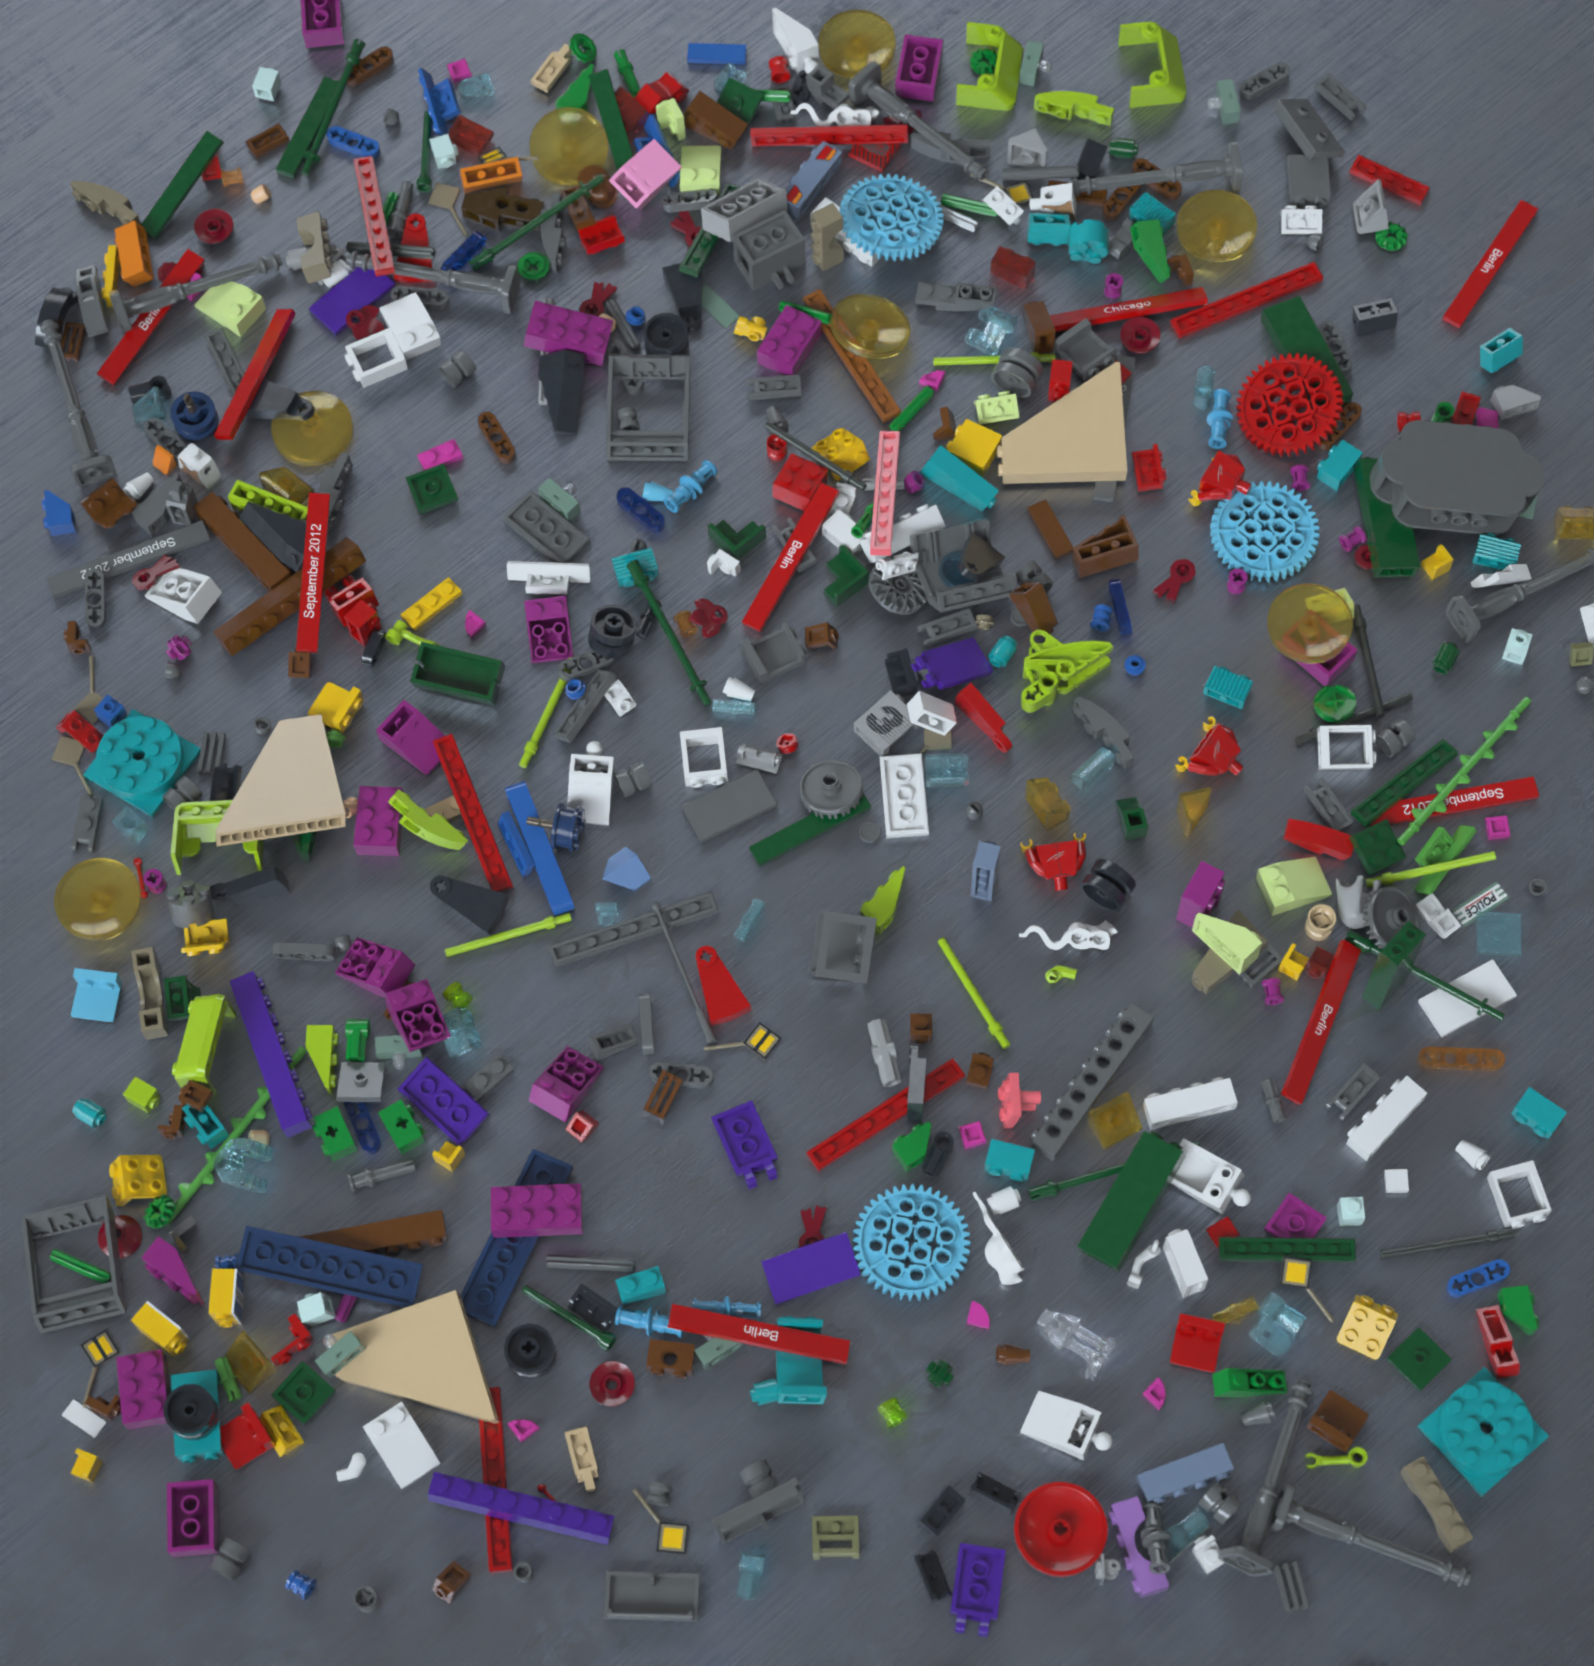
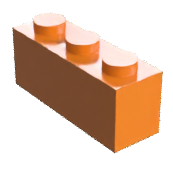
[460,157,522,193]
[115,220,154,287]

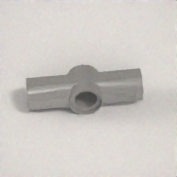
[867,1019,901,1087]

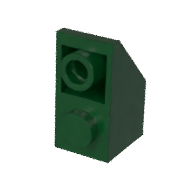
[1115,796,1148,841]

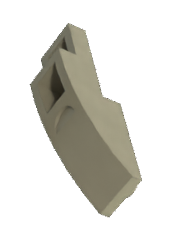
[70,181,141,225]

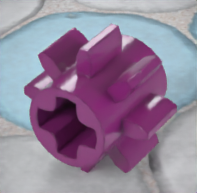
[165,634,192,660]

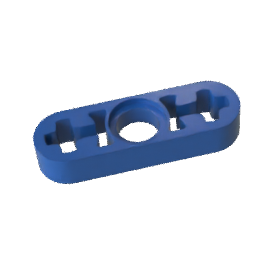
[327,126,380,159]
[1446,1259,1510,1298]

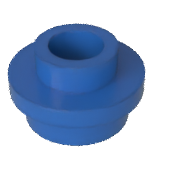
[625,306,645,326]
[1124,655,1146,675]
[566,679,586,700]

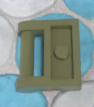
[812,1515,859,1560]

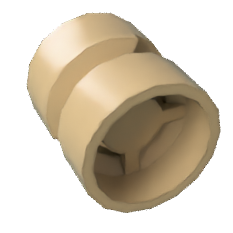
[1304,904,1336,941]

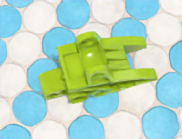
[1021,630,1113,713]

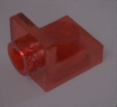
[1304,946,1334,980]

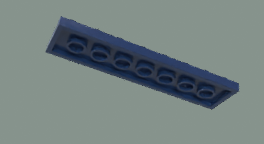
[461,1149,573,1328]
[236,1226,423,1307]

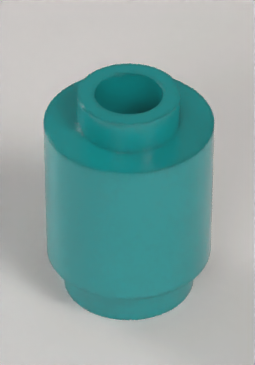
[988,636,1017,668]
[72,1098,107,1128]
[750,1378,778,1406]

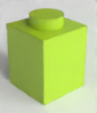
[123,1077,161,1114]

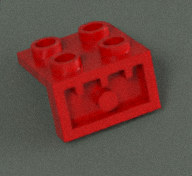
[1170,1313,1225,1373]
[220,1402,276,1470]

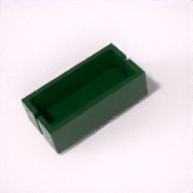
[410,642,506,706]

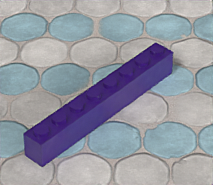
[229,971,313,1138]
[428,1472,614,1545]

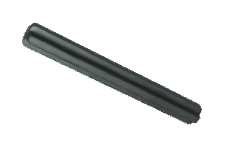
[346,241,436,259]

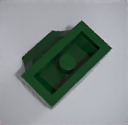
[291,831,317,862]
[164,975,201,1022]

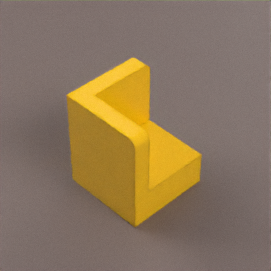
[1421,544,1454,580]
[1278,943,1309,981]
[432,1141,466,1172]
[71,1448,103,1483]

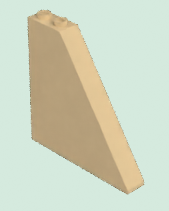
[997,362,1127,484]
[215,715,346,846]
[326,1290,499,1424]

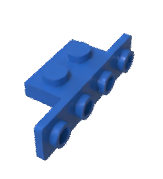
[418,68,461,137]
[633,114,680,187]

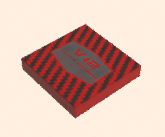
[848,125,902,173]

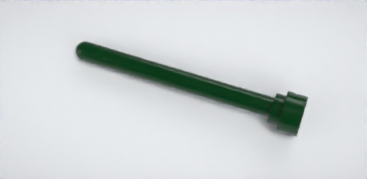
[416,110,432,193]
[522,1285,617,1352]

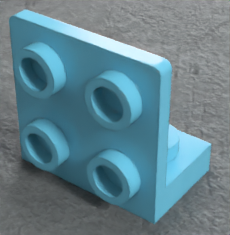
[71,968,123,1022]

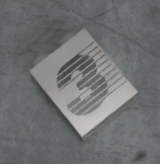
[854,691,920,756]

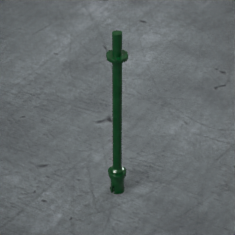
[301,39,366,176]
[468,174,605,272]
[626,560,712,707]
[1344,929,1505,1021]
[1028,1141,1201,1202]

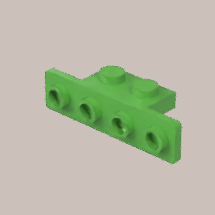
[1415,825,1477,895]

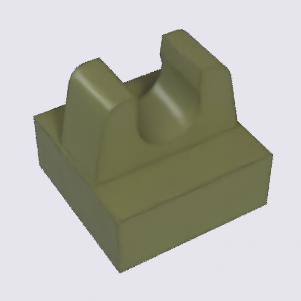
[1569,642,1594,666]

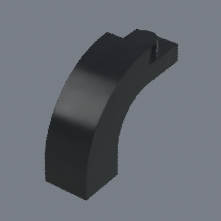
[35,287,79,349]

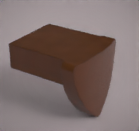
[933,406,956,440]

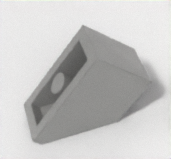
[1490,385,1541,421]

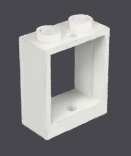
[344,328,408,388]
[1317,725,1376,771]
[680,727,728,788]
[1487,1160,1552,1229]
[1163,1229,1208,1298]

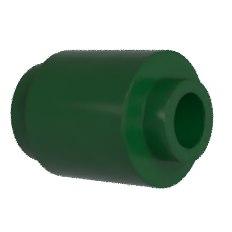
[1109,138,1139,159]
[1432,642,1460,675]

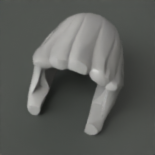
[1336,875,1381,929]

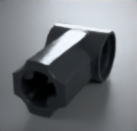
[128,375,172,404]
[920,1132,954,1178]

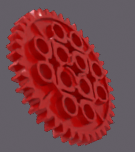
[1236,353,1344,457]

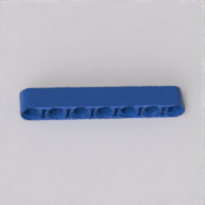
[505,781,575,916]

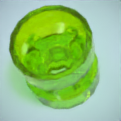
[442,981,473,1012]
[877,1397,908,1429]

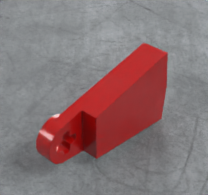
[393,213,435,283]
[955,683,1013,753]
[695,946,751,1026]

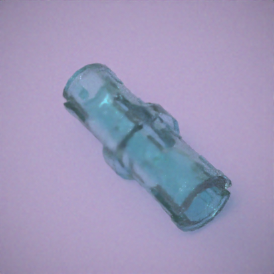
[712,699,755,716]
[733,898,766,942]

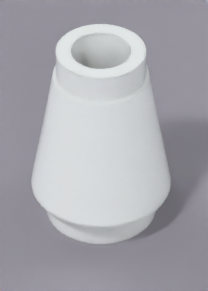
[322,259,351,288]
[123,472,154,500]
[723,677,755,702]
[1455,1140,1491,1170]

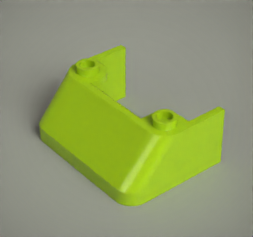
[1118,21,1187,108]
[956,22,1023,111]
[171,800,264,875]
[172,994,237,1096]

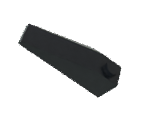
[538,350,584,436]
[239,501,307,572]

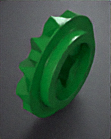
[568,33,597,63]
[970,47,998,75]
[1375,221,1408,251]
[518,252,549,282]
[143,1194,175,1229]

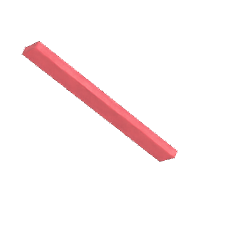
[870,431,900,556]

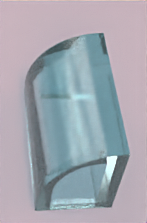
[1069,747,1116,792]

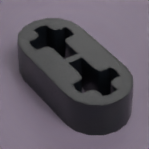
[791,70,811,106]
[361,629,386,667]

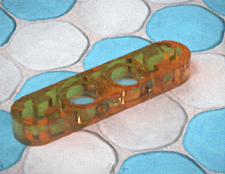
[1417,1046,1505,1071]

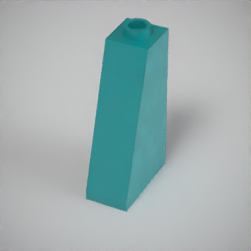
[919,445,999,512]

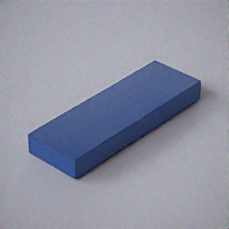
[687,43,746,65]
[497,811,535,877]

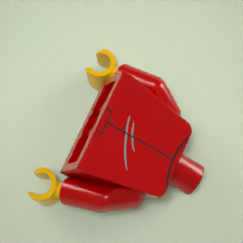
[1188,450,1252,506]
[1175,716,1243,776]
[1020,832,1086,891]

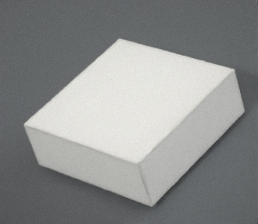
[1384,1169,1409,1193]

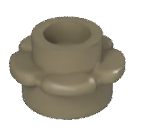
[975,615,994,630]

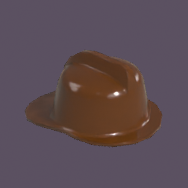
[578,165,618,208]

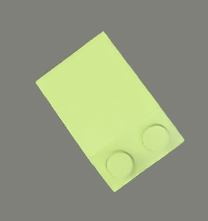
[680,146,721,197]
[194,281,266,337]
[1255,857,1332,916]
[1192,913,1262,975]

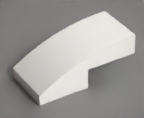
[1415,893,1461,939]

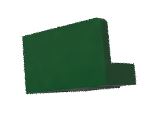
[707,519,766,560]
[824,544,869,607]

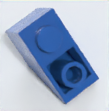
[42,490,76,536]

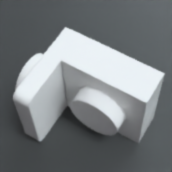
[829,482,856,515]
[707,549,741,577]
[604,679,636,717]
[1192,1535,1225,1574]

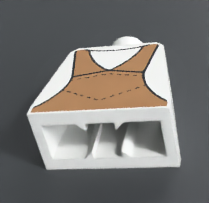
[1030,183,1077,221]
[178,443,222,490]

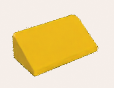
[259,1405,304,1457]

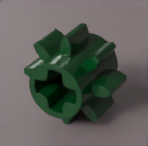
[926,1359,954,1388]

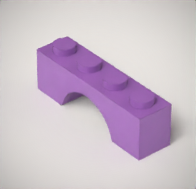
[1108,1496,1169,1598]

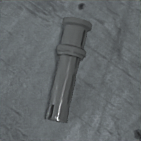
[387,181,414,239]
[347,1158,416,1192]

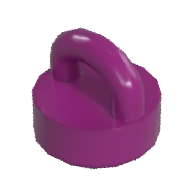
[904,470,925,494]

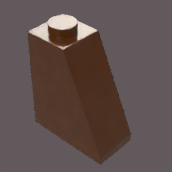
[1023,301,1055,354]
[1008,582,1058,636]

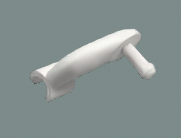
[1127,1240,1160,1289]

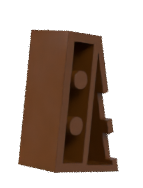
[1073,514,1139,578]

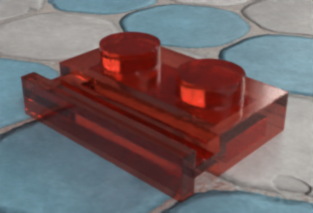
[448,115,494,157]

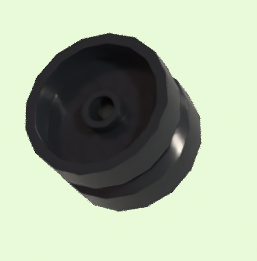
[644,313,689,355]
[588,605,637,658]
[1080,859,1136,912]
[504,1323,557,1380]
[163,1384,219,1440]

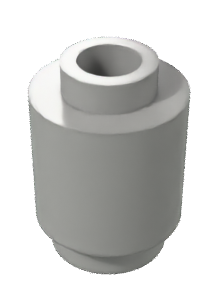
[285,246,311,271]

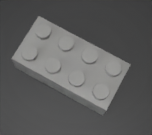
[701,178,788,242]

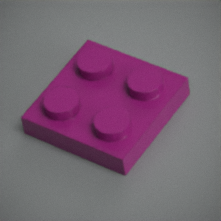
[1264,1193,1327,1238]

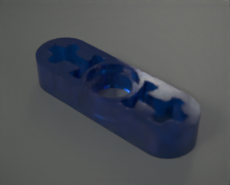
[440,231,487,271]
[616,487,665,533]
[1108,579,1132,636]
[344,1102,381,1154]

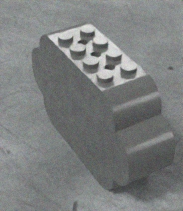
[1370,420,1544,535]

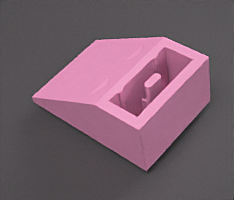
[609,139,682,210]

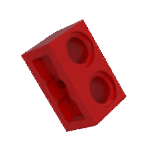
[1048,359,1073,403]
[344,599,382,646]

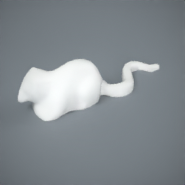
[791,103,879,127]
[1019,921,1118,950]
[973,1192,1024,1285]

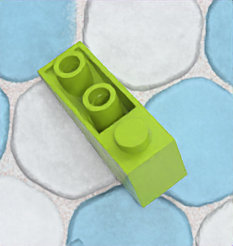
[860,866,905,935]
[305,1025,339,1095]

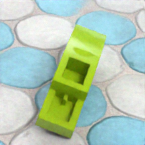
[1034,91,1114,126]
[388,789,468,850]

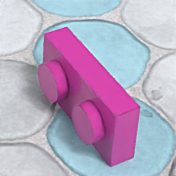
[417,439,463,470]

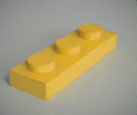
[101,245,120,307]
[400,577,462,632]

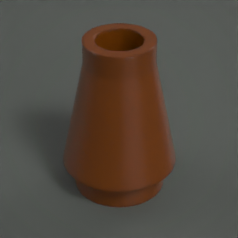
[996,1343,1030,1365]

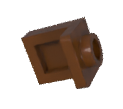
[64,621,91,654]

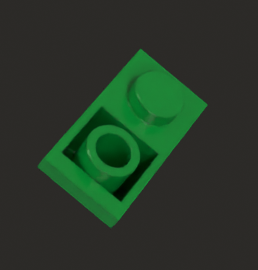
[892,1121,931,1172]
[1497,1285,1539,1335]

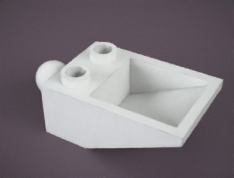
[772,8,819,74]
[567,741,615,825]
[1171,1138,1251,1214]
[1020,1391,1112,1460]

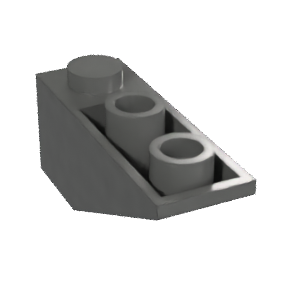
[132,472,182,536]

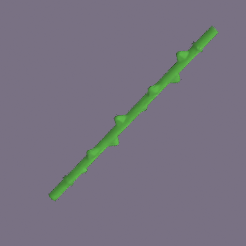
[1397,696,1531,845]
[167,1046,307,1225]

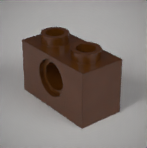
[646,1339,696,1379]

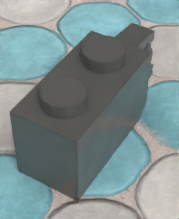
[166,480,198,526]

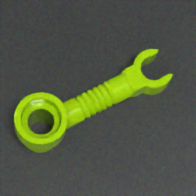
[385,620,440,646]
[1305,1447,1367,1470]

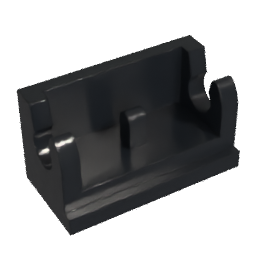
[1071,138,1108,180]
[1352,298,1398,336]
[885,648,917,697]
[210,763,242,801]
[568,1283,618,1332]
[969,1472,1021,1515]
[916,1485,966,1536]
[914,1550,953,1604]

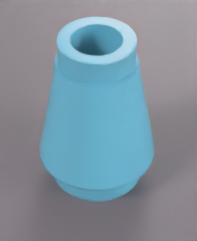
[642,481,673,501]

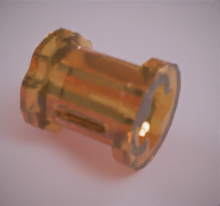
[221,167,244,187]
[673,610,698,638]

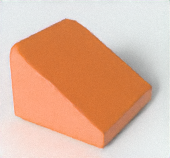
[153,445,177,475]

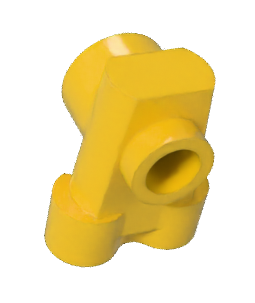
[733,315,767,341]

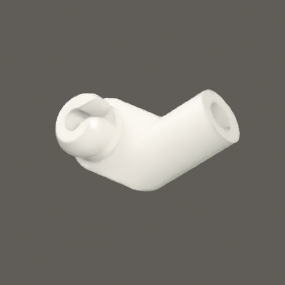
[336,1453,366,1482]

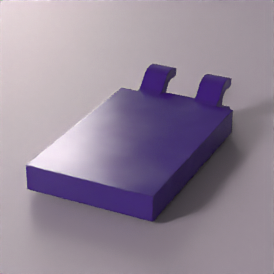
[911,637,994,690]
[711,1100,778,1190]
[950,1543,1006,1637]

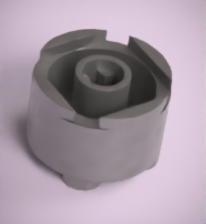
[166,880,214,928]

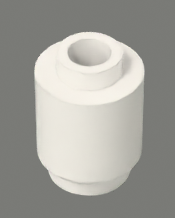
[987,1186,1022,1215]

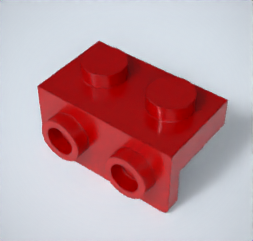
[578,215,625,255]
[1131,444,1167,492]

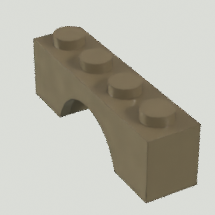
[810,203,844,271]
[297,211,333,284]
[131,947,168,1040]
[1400,1456,1473,1554]

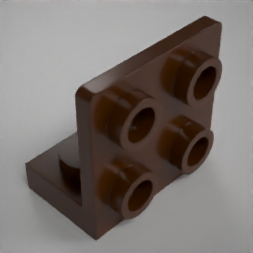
[79,477,138,529]
[1306,1390,1369,1453]

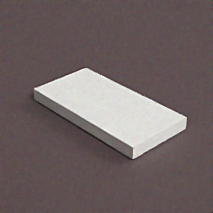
[879,753,929,838]
[1418,959,1517,1038]

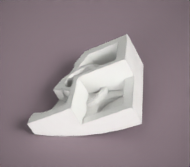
[1470,564,1531,588]

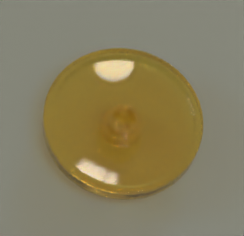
[818,9,896,79]
[529,107,608,187]
[1176,190,1257,263]
[830,294,911,360]
[271,391,353,466]
[1267,583,1353,663]
[54,858,142,941]

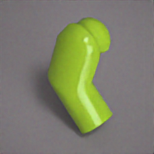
[1045,965,1077,983]

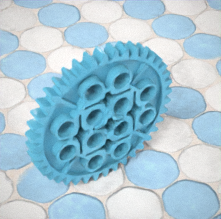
[839,174,944,261]
[1210,481,1320,582]
[852,1184,970,1301]

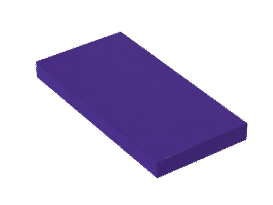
[309,267,395,336]
[398,1056,490,1147]
[761,1231,861,1304]

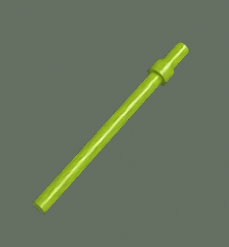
[933,352,1055,366]
[519,657,576,768]
[1365,851,1496,888]
[445,913,572,957]
[938,937,1011,1049]

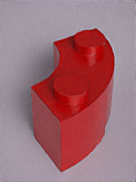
[634,72,690,114]

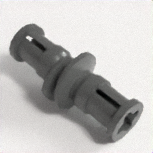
[1140,1503,1171,1574]

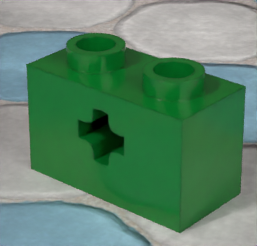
[378,1099,425,1155]
[312,1106,358,1162]

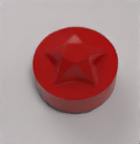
[776,733,799,754]

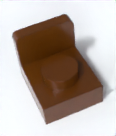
[1167,254,1194,286]
[805,622,839,650]
[288,648,313,678]
[910,1013,933,1044]
[966,1052,994,1089]
[178,1080,214,1112]
[157,1105,187,1139]
[84,1395,121,1421]
[432,1560,471,1603]

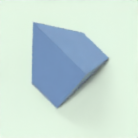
[602,847,651,892]

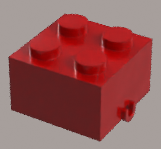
[772,453,828,511]

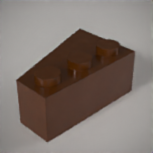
[683,91,748,150]

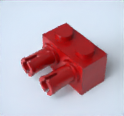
[325,575,379,627]

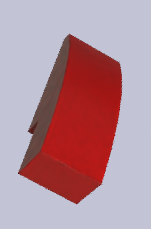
[1283,819,1354,861]
[1476,1305,1520,1379]

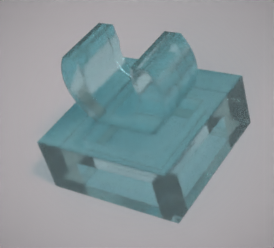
[595,902,618,925]

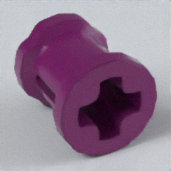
[1104,273,1123,299]
[1290,465,1311,492]
[1339,526,1367,552]
[1227,569,1247,594]
[143,869,167,894]
[1262,978,1285,1005]

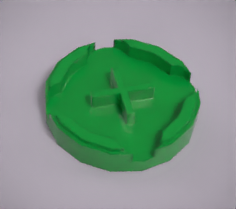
[1314,685,1356,722]

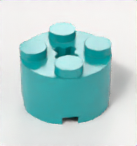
[1069,219,1109,264]

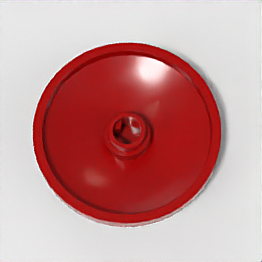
[1014,1482,1108,1577]

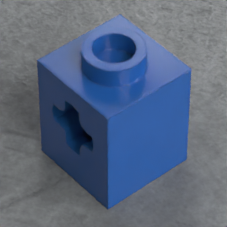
[94,694,127,728]

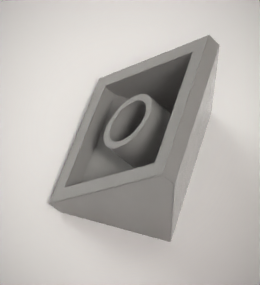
[1007,128,1047,168]
[1352,179,1389,234]

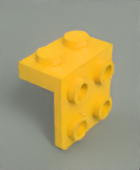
[811,428,870,481]
[308,682,364,734]
[181,918,230,956]
[109,1155,167,1206]
[1337,1294,1398,1359]

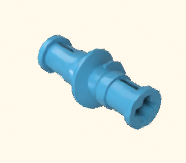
[1207,388,1233,449]
[664,460,718,513]
[692,1296,761,1322]
[615,1305,684,1338]

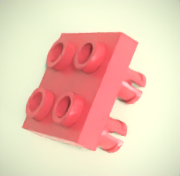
[998,1073,1041,1129]

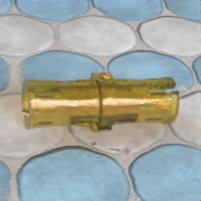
[1211,1296,1259,1324]

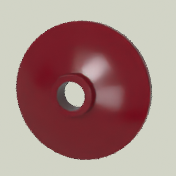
[194,208,234,244]
[1120,317,1161,353]
[98,1215,143,1259]
[589,1361,635,1407]

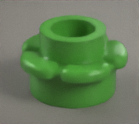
[326,730,345,748]

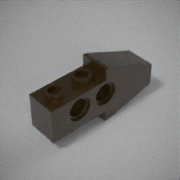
[461,187,545,232]

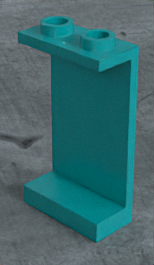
[776,1316,827,1404]
[171,1369,225,1463]

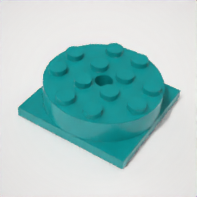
[83,709,201,818]
[1417,1367,1549,1497]

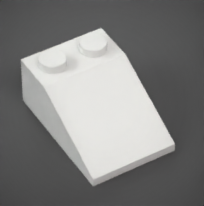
[379,292,441,360]
[145,568,222,623]
[363,1402,441,1489]

